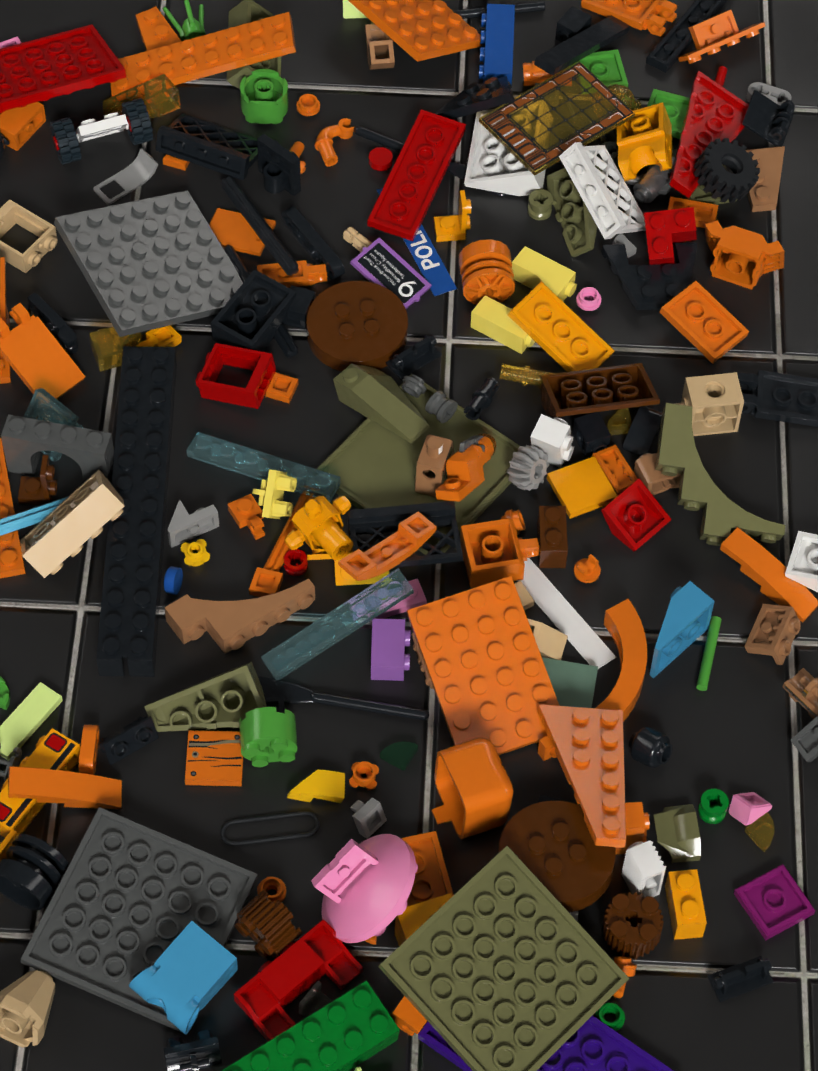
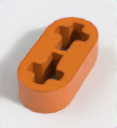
[79,724,100,775]

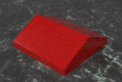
[601,478,672,552]

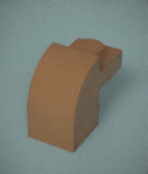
[365,24,395,70]

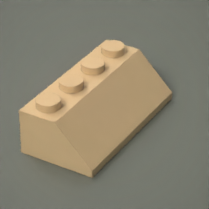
[20,470,125,578]

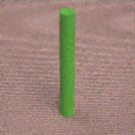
[696,616,722,691]

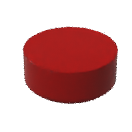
[369,147,393,171]

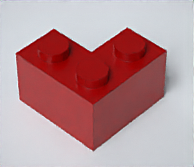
[644,207,697,265]

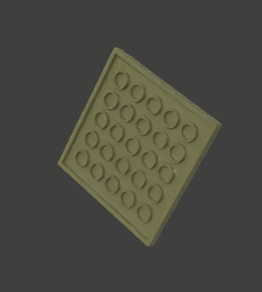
[378,846,630,1071]

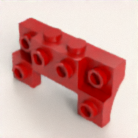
[233,919,363,1041]

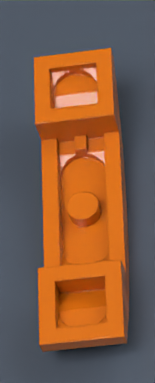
[338,511,437,581]

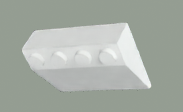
[464,101,553,196]

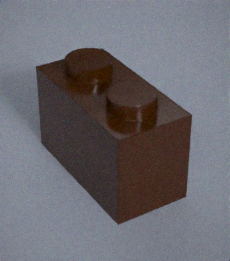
[537,506,568,568]

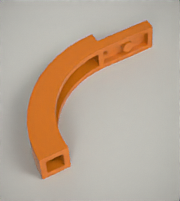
[538,599,647,761]

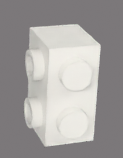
[530,414,574,468]

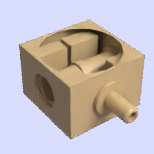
[675,372,744,436]

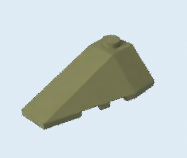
[547,165,603,257]
[333,364,429,444]

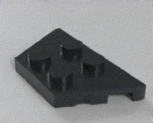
[434,76,515,119]

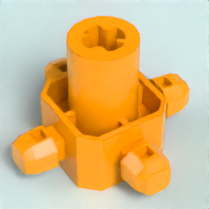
[284,496,353,560]

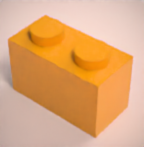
[665,869,707,940]

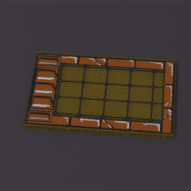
[479,61,635,176]

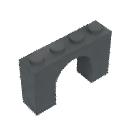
[1,414,114,484]

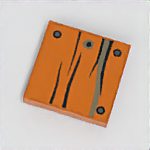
[185,730,244,786]

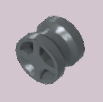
[425,391,458,423]

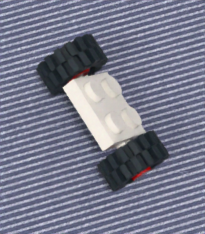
[50,98,153,165]

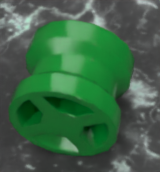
[698,789,729,824]

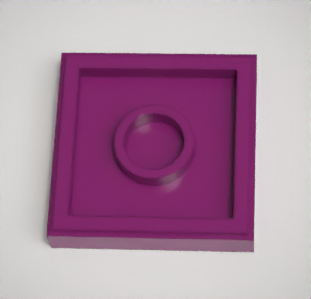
[734,864,815,941]

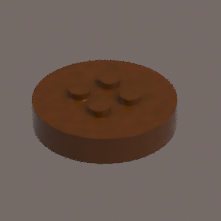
[306,281,408,372]
[498,801,616,913]

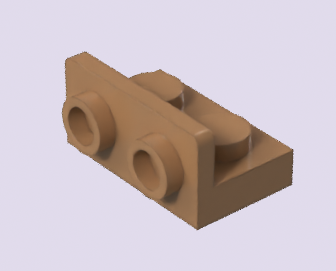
[744,604,801,665]

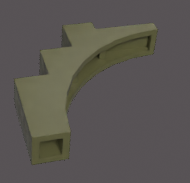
[655,403,785,546]

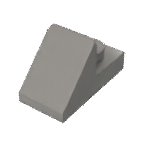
[168,500,219,548]

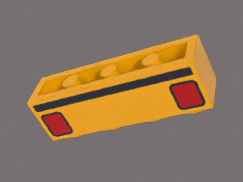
[0,728,80,838]

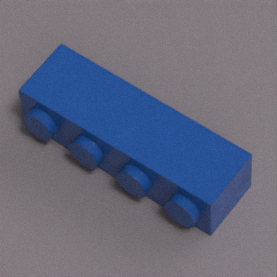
[479,3,515,86]

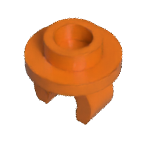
[574,554,601,583]

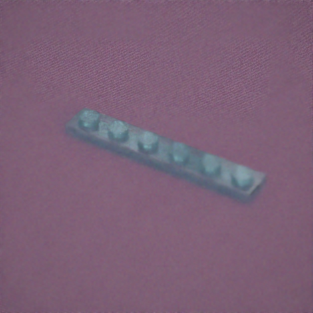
[186,432,341,502]
[261,568,414,681]

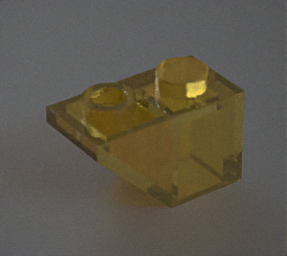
[89,327,142,372]

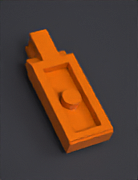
[257,260,327,288]

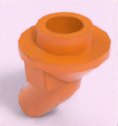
[613,956,637,998]

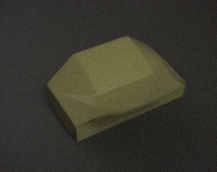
[653,804,701,863]

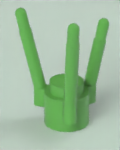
[163,0,206,40]

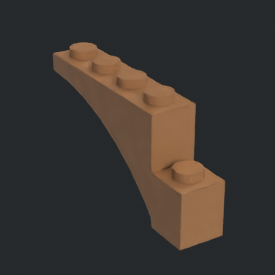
[164,579,315,654]

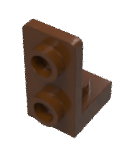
[18,455,57,505]

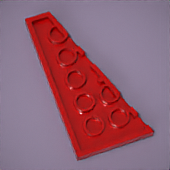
[669,70,748,198]

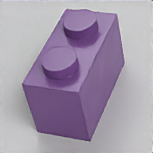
[371,619,410,681]

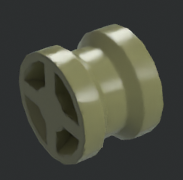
[528,189,553,220]

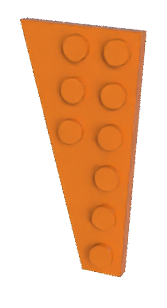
[538,704,626,848]

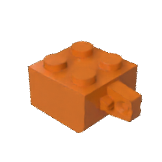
[460,519,540,588]

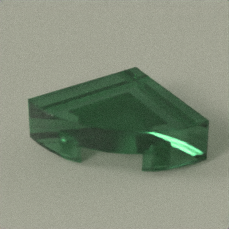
[380,741,418,771]

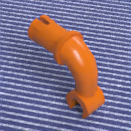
[314,118,354,167]

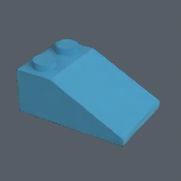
[649,581,715,678]

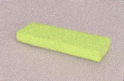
[0,682,63,761]

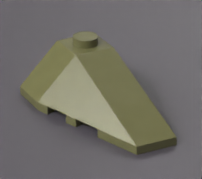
[144,661,267,732]

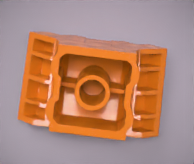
[705,220,785,290]

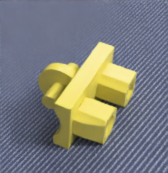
[252,469,297,519]

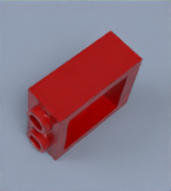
[196,343,276,409]

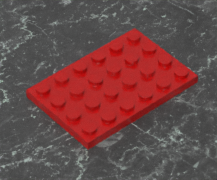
[0,24,126,113]

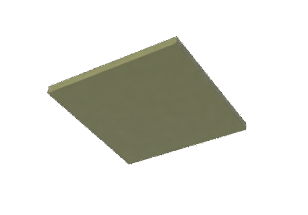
[313,374,520,555]

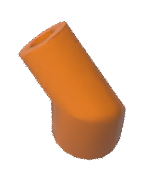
[289,141,306,174]

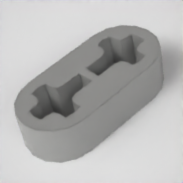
[746,82,792,105]

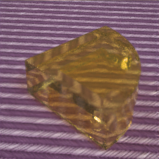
[607,408,632,436]
[745,812,775,852]

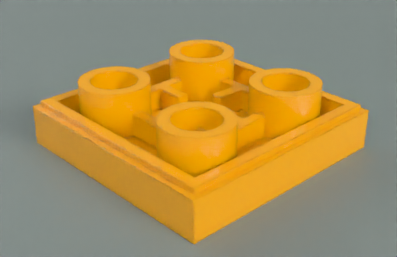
[547,456,617,519]

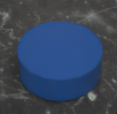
[164,566,183,594]

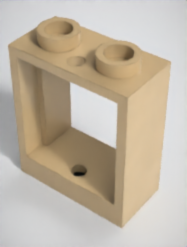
[0,199,58,273]

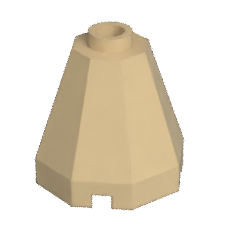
[0,970,55,1048]

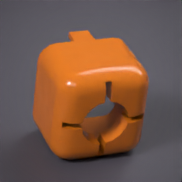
[431,738,514,840]

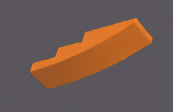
[720,527,818,622]
[8,766,122,809]

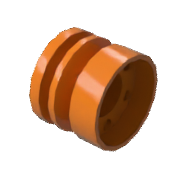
[459,239,515,305]

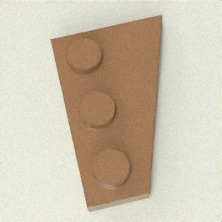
[745,146,785,212]

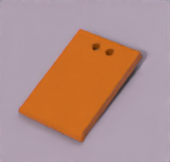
[209,208,276,256]

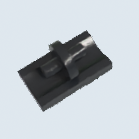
[163,1030,222,1071]

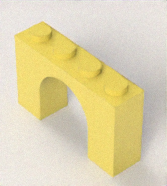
[471,246,577,354]

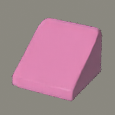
[729,792,772,826]

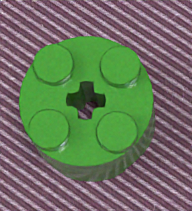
[240,69,289,124]
[239,707,298,767]

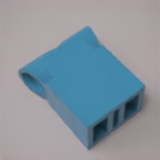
[129,921,238,1035]

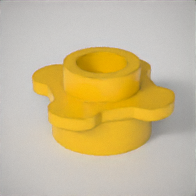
[181,539,210,566]

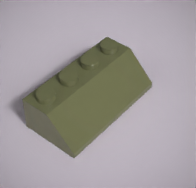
[226,0,281,89]

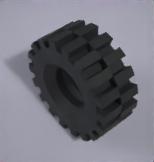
[694,138,760,203]

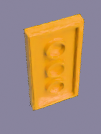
[508,281,614,372]

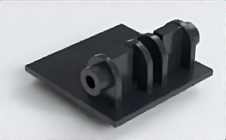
[742,90,795,147]

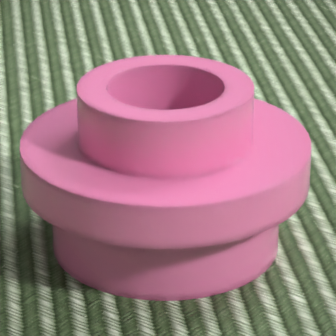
[576,287,601,311]

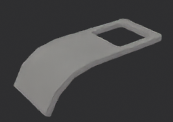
[93,148,158,205]

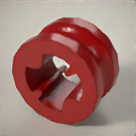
[284,549,308,576]

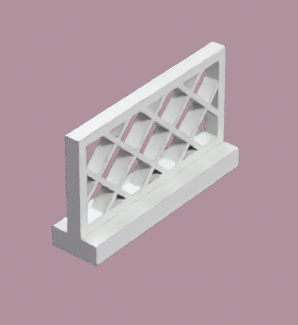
[559,142,645,239]

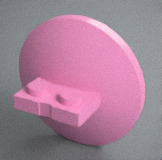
[311,834,418,943]

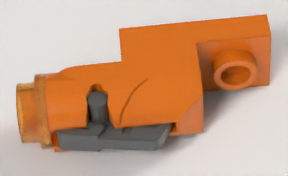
[435,434,496,502]

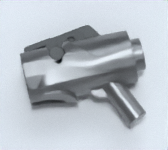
[622,157,675,203]

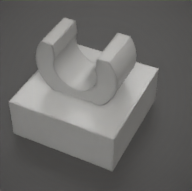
[350,797,387,839]

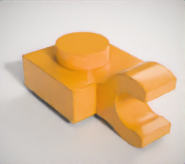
[137,325,182,347]

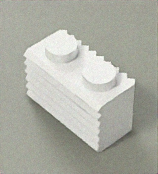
[621,840,667,897]

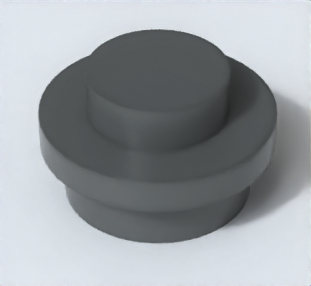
[401,375,427,398]

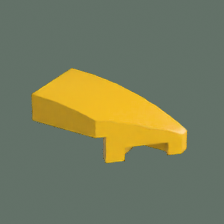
[287,769,345,803]

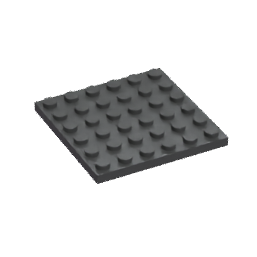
[54,190,243,337]
[21,807,258,1033]

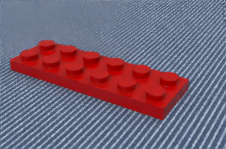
[367,109,466,241]

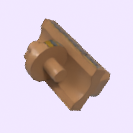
[783,668,818,719]

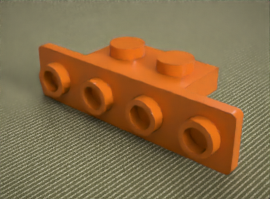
[678,10,766,64]

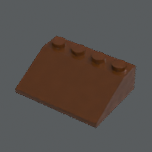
[540,363,660,417]

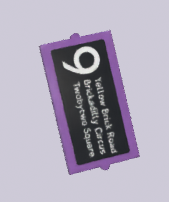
[350,237,432,309]

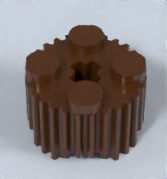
[234,890,303,960]
[602,892,664,960]

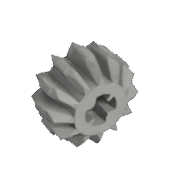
[507,445,550,491]

